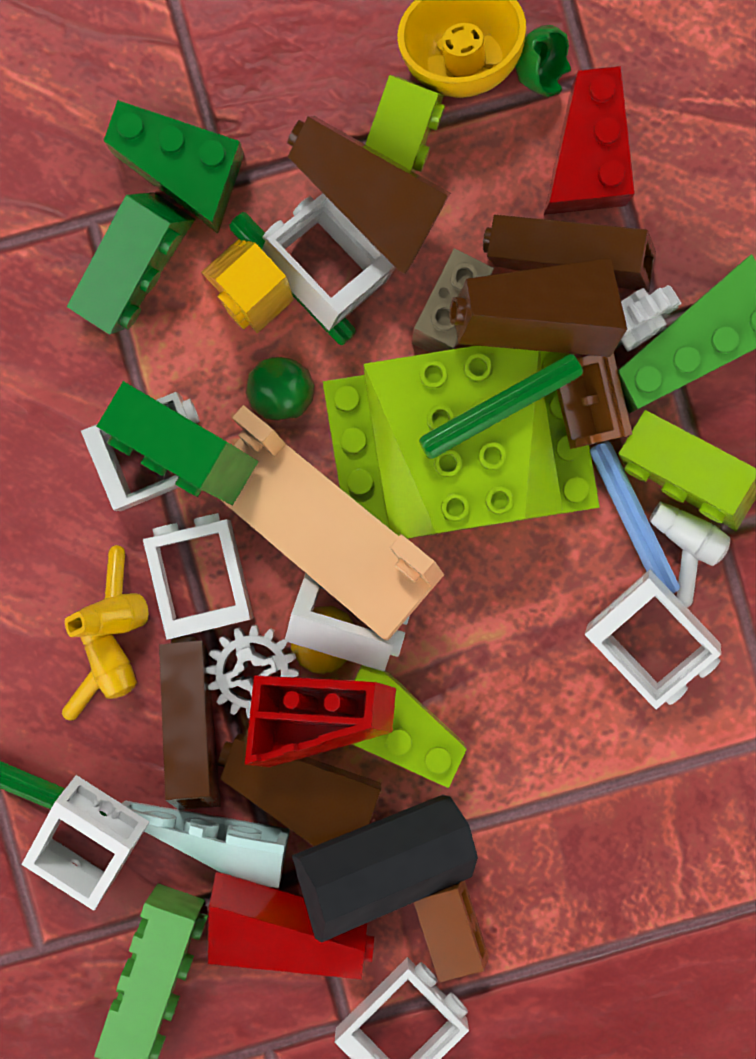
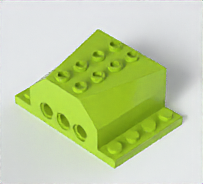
[322,346,600,539]

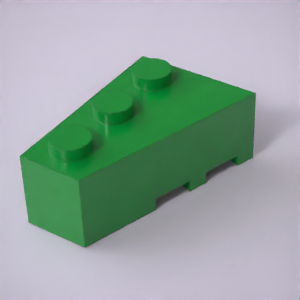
[104,100,244,234]
[67,192,196,335]
[96,381,259,506]

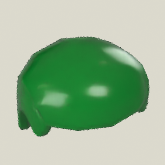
[515,25,571,98]
[245,357,314,420]

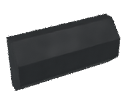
[292,795,478,942]

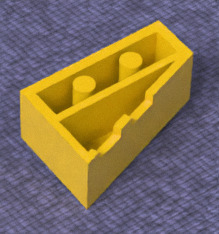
[201,239,294,333]

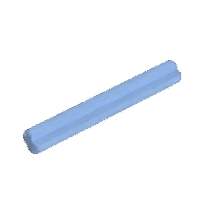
[590,441,680,594]

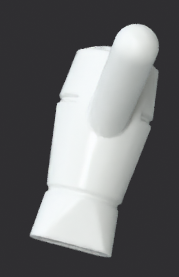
[649,501,730,608]

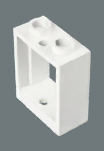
[262,193,395,331]
[81,392,200,512]
[143,513,254,640]
[585,570,721,709]
[285,573,410,671]
[21,775,149,911]
[335,957,469,1059]

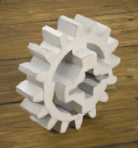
[616,285,682,352]
[206,625,299,718]

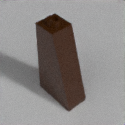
[287,116,451,274]
[483,214,656,292]
[449,259,628,357]
[159,636,221,810]
[217,733,381,846]

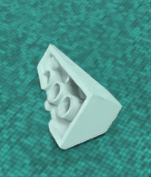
[121,801,290,888]

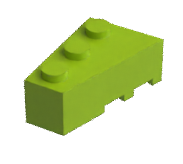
[365,75,445,173]
[618,410,756,531]
[353,665,467,788]

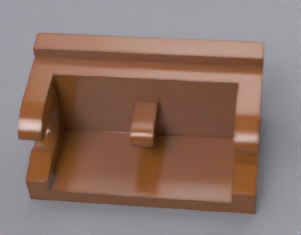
[557,353,632,449]
[414,880,489,983]

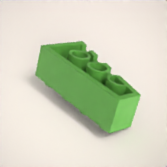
[618,254,756,414]
[94,883,208,1059]

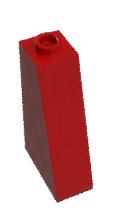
[208,873,375,980]

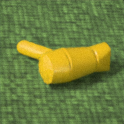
[65,545,149,637]
[62,634,137,721]

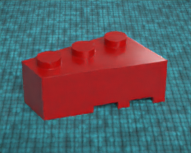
[543,66,635,215]
[245,675,396,768]

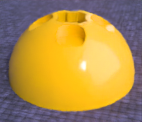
[397,0,526,98]

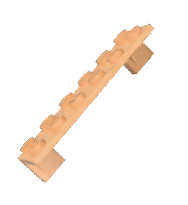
[221,405,444,640]

